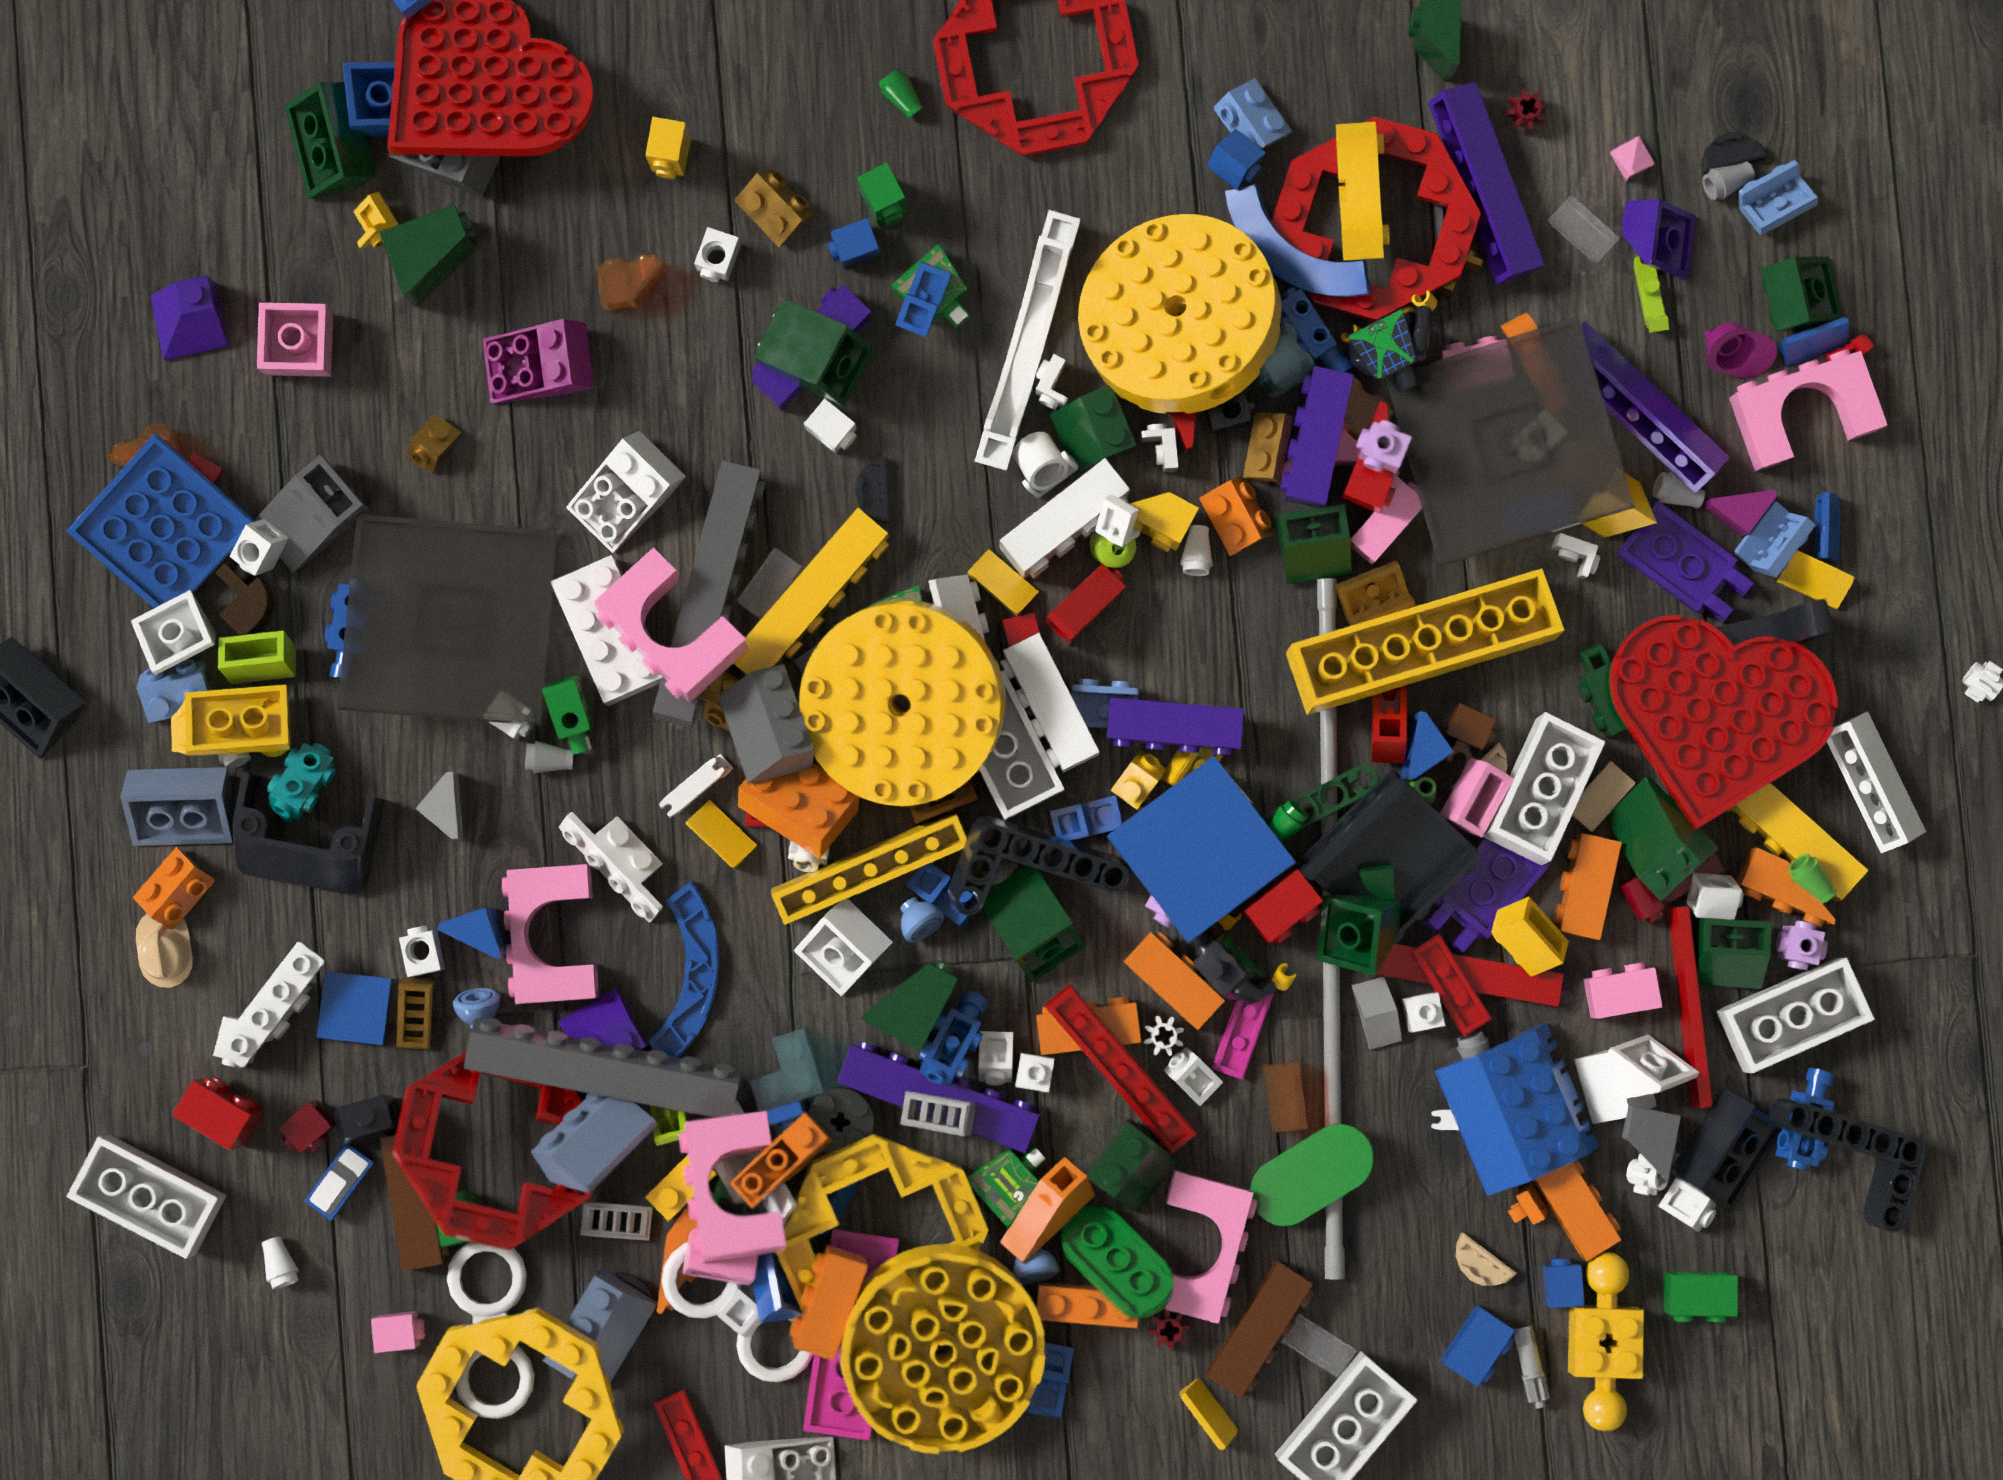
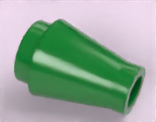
[878,68,924,119]
[1268,800,1309,843]

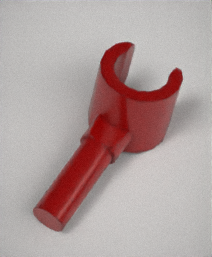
[1825,335,1874,362]

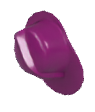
[1705,322,1777,378]

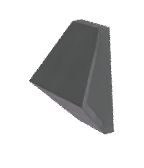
[1622,1105,1681,1182]

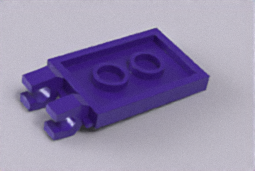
[1616,500,1754,623]
[1424,838,1551,953]

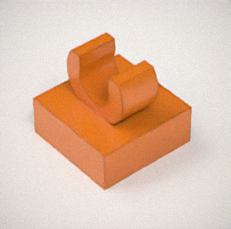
[1508,1182,1549,1225]

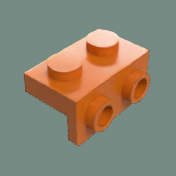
[1199,476,1273,556]
[133,847,215,930]

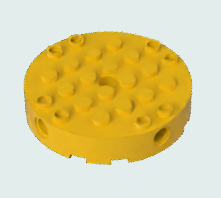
[1078,214,1282,414]
[799,600,1006,806]
[839,1244,1045,1454]

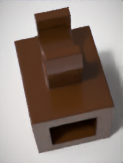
[1442,703,1498,770]

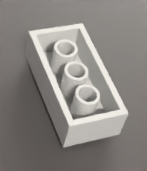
[999,458,1130,579]
[551,555,662,706]
[979,670,1064,821]
[1483,712,1605,866]
[1716,958,1875,1073]
[67,1134,227,1259]
[1275,1351,1417,1480]

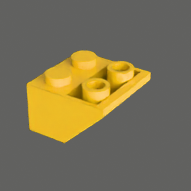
[1130,492,1199,552]

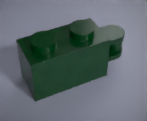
[1577,642,1627,737]

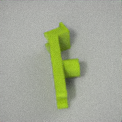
[1634,256,1669,333]

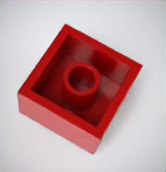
[1240,869,1323,944]
[172,1076,265,1150]

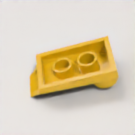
[171,685,291,757]

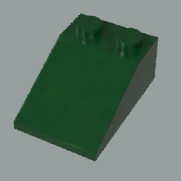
[1606,775,1718,901]

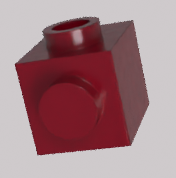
[279,1100,336,1154]

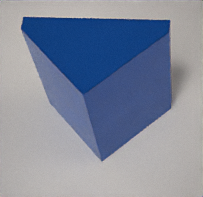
[342,62,395,139]
[1401,712,1453,782]
[437,908,507,959]
[752,1252,802,1323]

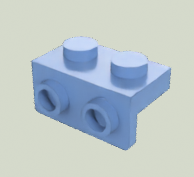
[1214,78,1292,150]
[1739,160,1818,236]
[1735,501,1815,578]
[136,660,210,723]
[1071,679,1139,729]

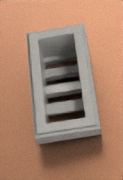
[900,1091,976,1137]
[580,1200,653,1241]

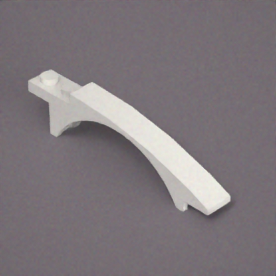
[975,210,1081,471]

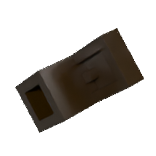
[215,563,274,636]

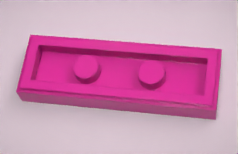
[1211,993,1274,1080]

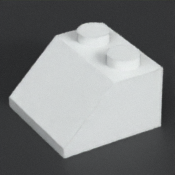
[929,574,989,640]
[794,899,893,997]

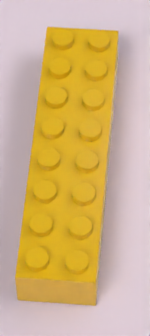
[1286,569,1564,715]

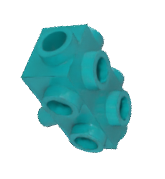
[267,743,336,823]

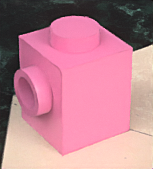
[371,1311,425,1353]

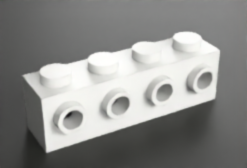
[1000,633,1099,773]
[1827,711,1926,853]

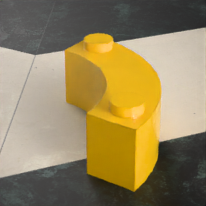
[1336,122,1390,261]

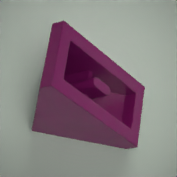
[1703,490,1777,537]

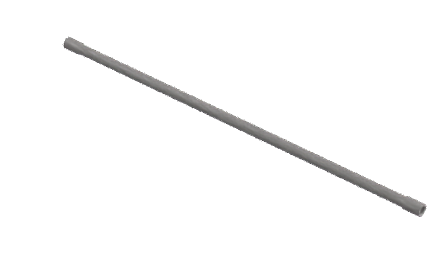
[1317,578,1345,1280]

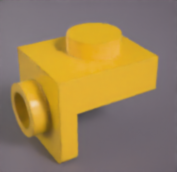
[354,192,399,249]
[1110,750,1166,810]

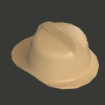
[136,914,193,988]

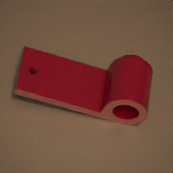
[1618,852,1725,924]

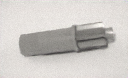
[1513,1325,1550,1408]

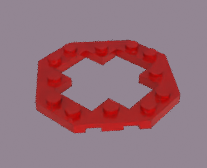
[933,0,1138,157]
[1272,117,1481,322]
[392,1051,592,1250]

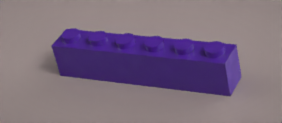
[1428,82,1545,285]
[1552,321,1729,493]
[837,1040,1039,1153]

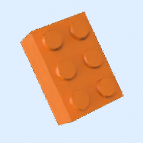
[738,763,860,859]

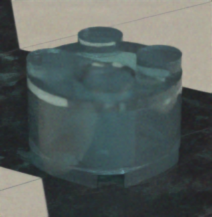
[1255,322,1315,399]

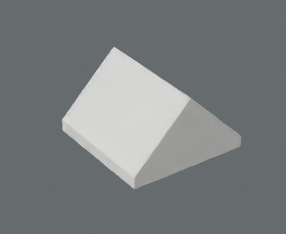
[131,590,216,675]
[1608,1034,1699,1099]
[1573,1049,1657,1124]

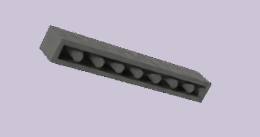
[652,460,766,728]
[464,1018,741,1118]

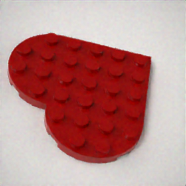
[388,0,594,156]
[1609,615,1838,830]

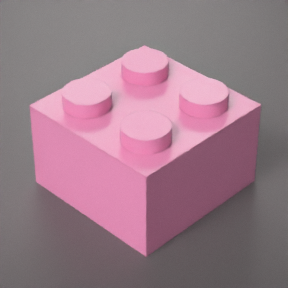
[257,303,333,377]

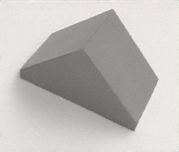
[416,772,463,840]
[1351,977,1402,1050]

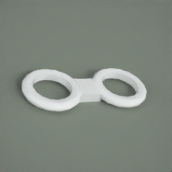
[447,1241,535,1419]
[662,1242,814,1382]

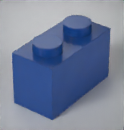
[1440,1304,1515,1387]

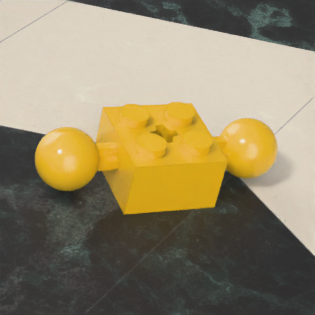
[1568,1252,1644,1432]

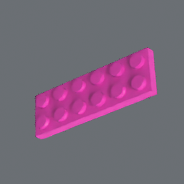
[803,1228,899,1440]

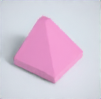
[1610,136,1655,181]

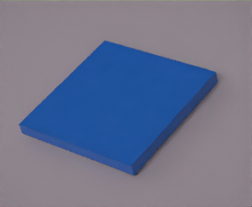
[66,432,256,608]
[1107,756,1296,943]

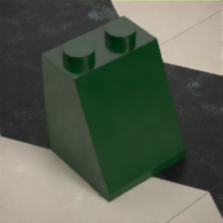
[379,204,478,307]
[753,299,874,407]
[982,866,1086,983]
[861,960,959,1051]
[1085,1119,1179,1213]

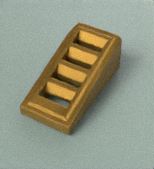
[396,977,435,1049]

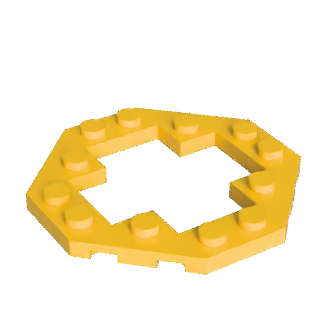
[776,1134,988,1311]
[416,1308,624,1480]

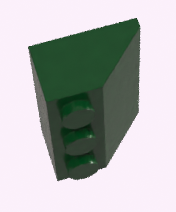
[284,82,376,199]

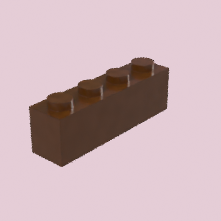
[380,1135,450,1271]
[1204,1259,1314,1399]

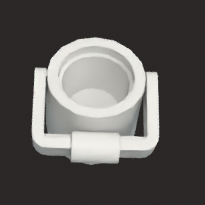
[1013,432,1079,498]

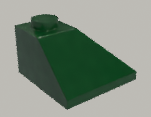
[1316,895,1401,976]

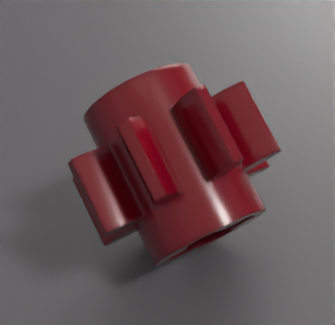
[1505,89,1548,132]
[1148,1309,1190,1351]

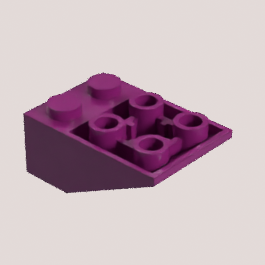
[483,319,594,404]

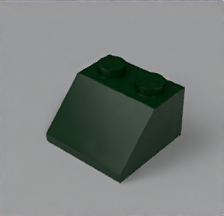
[1407,0,1461,81]
[1761,257,1843,332]
[1049,385,1136,476]

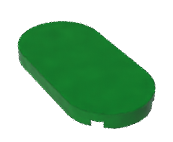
[1250,1124,1374,1226]
[1061,1205,1174,1318]

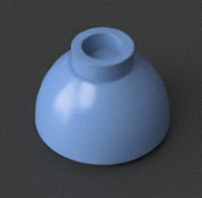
[900,897,944,942]
[453,988,500,1029]
[1013,1248,1059,1284]

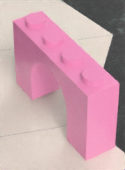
[1729,349,1887,472]
[1275,422,1427,565]
[594,548,748,703]
[502,864,599,1004]
[679,1111,786,1263]
[1164,1169,1257,1324]

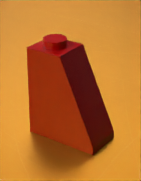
[1046,564,1126,646]

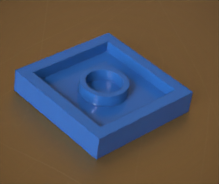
[316,971,393,1045]

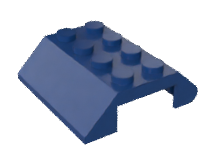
[1435,1022,1599,1195]

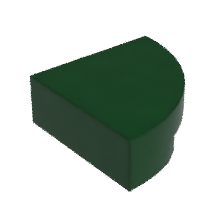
[1358,865,1395,900]

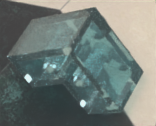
[750,1027,825,1112]

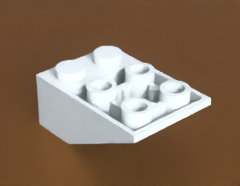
[566,431,686,553]
[725,1436,836,1480]

